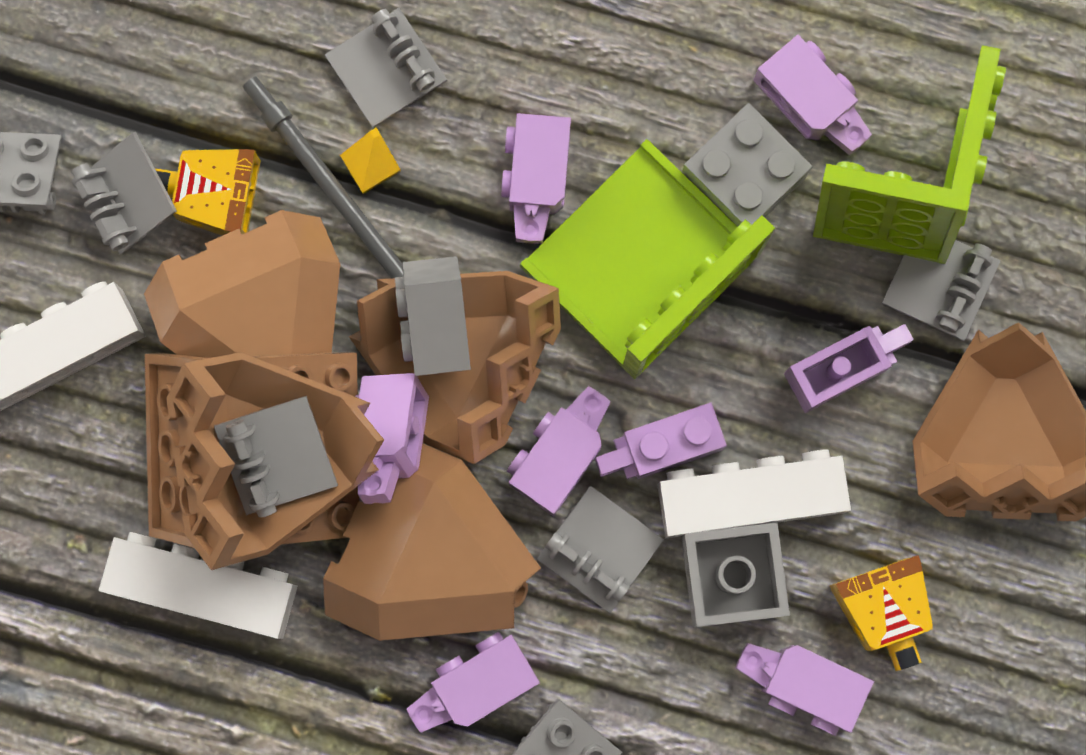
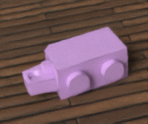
[753,35,872,155]
[501,113,571,244]
[784,324,914,413]
[355,373,429,504]
[507,386,611,517]
[595,402,727,479]
[407,632,540,733]
[735,643,874,736]

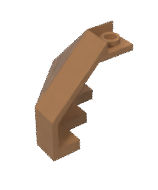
[144,210,340,358]
[348,271,561,464]
[912,322,1086,521]
[166,352,384,570]
[323,443,541,641]

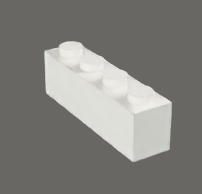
[0,282,146,411]
[658,449,851,539]
[99,532,298,639]

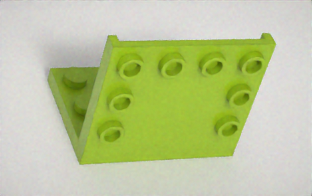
[813,45,1006,264]
[520,139,775,380]

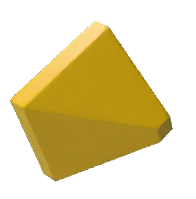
[340,128,401,194]

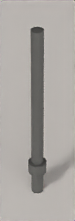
[243,77,404,278]

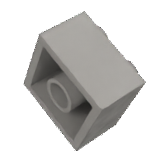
[682,103,813,227]
[395,256,471,376]
[681,522,790,627]

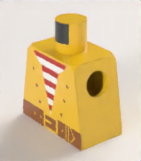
[155,149,261,236]
[830,555,933,671]

